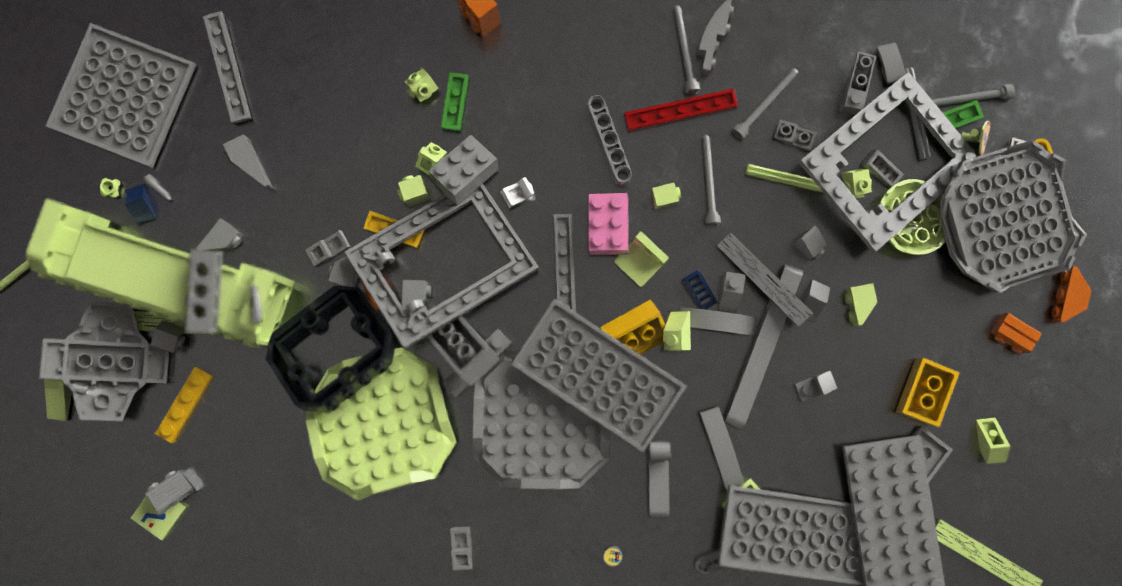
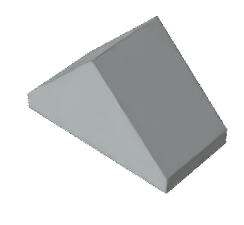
[802,280,830,322]

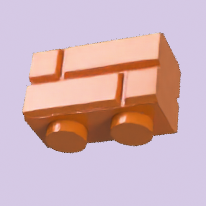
[991,313,1042,354]

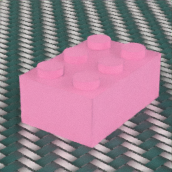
[589,193,629,255]

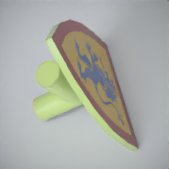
[962,121,991,156]

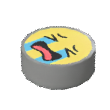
[603,546,623,567]

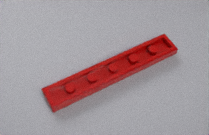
[624,88,738,132]

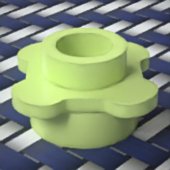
[100,178,121,198]

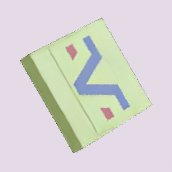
[131,496,187,540]

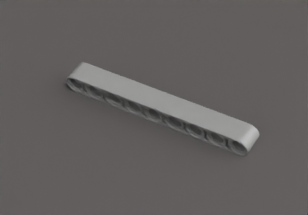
[724,264,803,429]

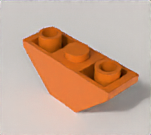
[1052,266,1092,324]

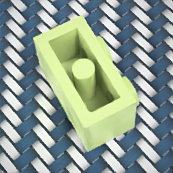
[397,175,431,207]

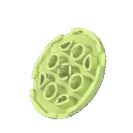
[880,179,946,255]

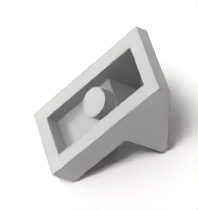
[794,370,837,402]

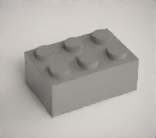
[429,135,498,205]

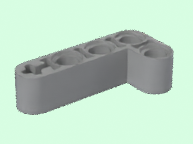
[648,441,670,518]

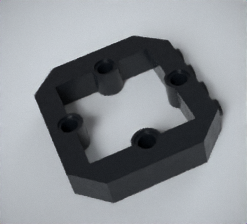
[265,286,397,413]

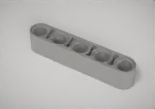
[588,95,632,186]

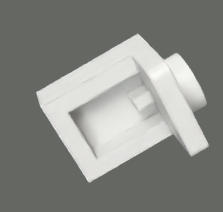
[500,177,534,208]

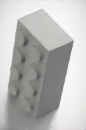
[427,316,500,386]

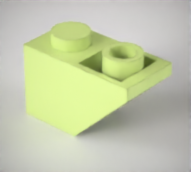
[844,283,877,326]

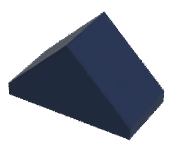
[125,184,157,226]

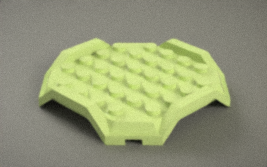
[306,348,457,501]

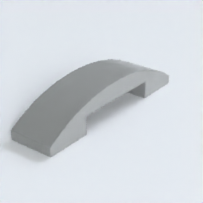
[680,307,757,337]

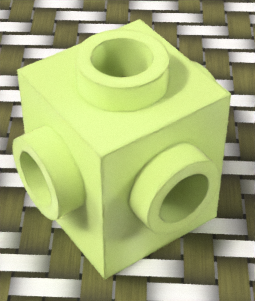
[405,68,438,102]
[415,142,447,175]
[842,169,872,198]

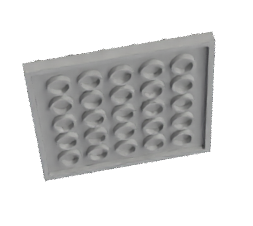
[46,23,196,168]

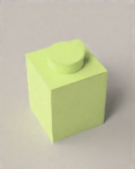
[651,183,681,210]

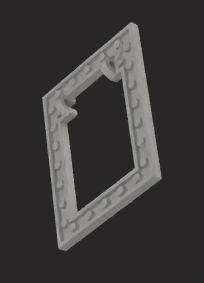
[798,72,978,253]
[345,183,539,349]

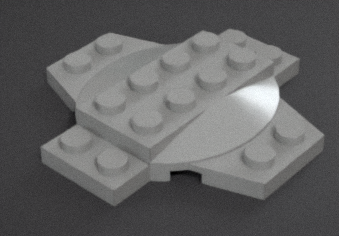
[40,302,169,421]

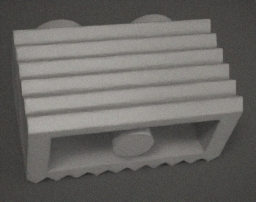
[145,470,194,515]

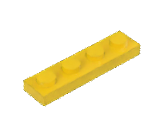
[155,366,213,443]

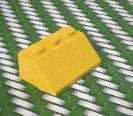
[600,299,666,355]

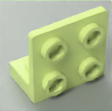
[614,232,669,287]

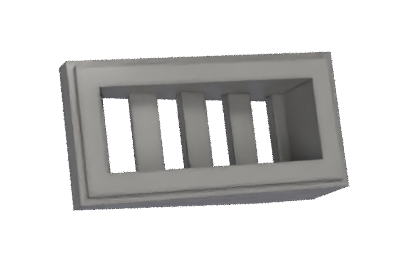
[860,149,904,188]

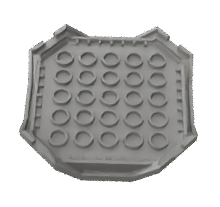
[939,140,1087,293]
[473,351,610,489]

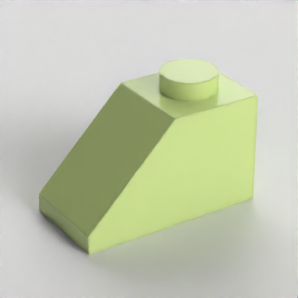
[663,311,691,350]
[976,418,1010,464]

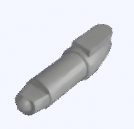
[143,174,171,201]
[250,284,262,323]

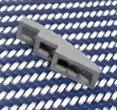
[700,407,744,489]

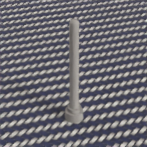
[673,6,700,94]
[732,69,798,140]
[932,84,1015,106]
[702,135,721,225]

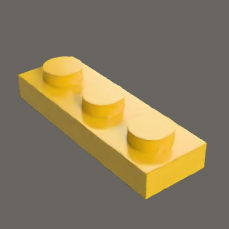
[363,211,424,248]

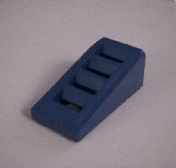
[682,269,718,310]

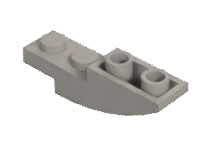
[697,0,734,76]

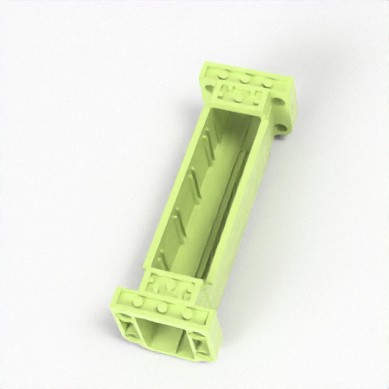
[26,199,295,348]

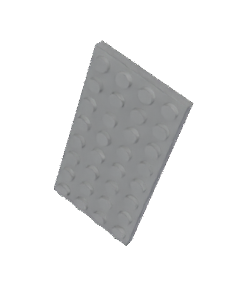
[511,299,687,452]
[842,435,945,586]
[717,485,864,586]

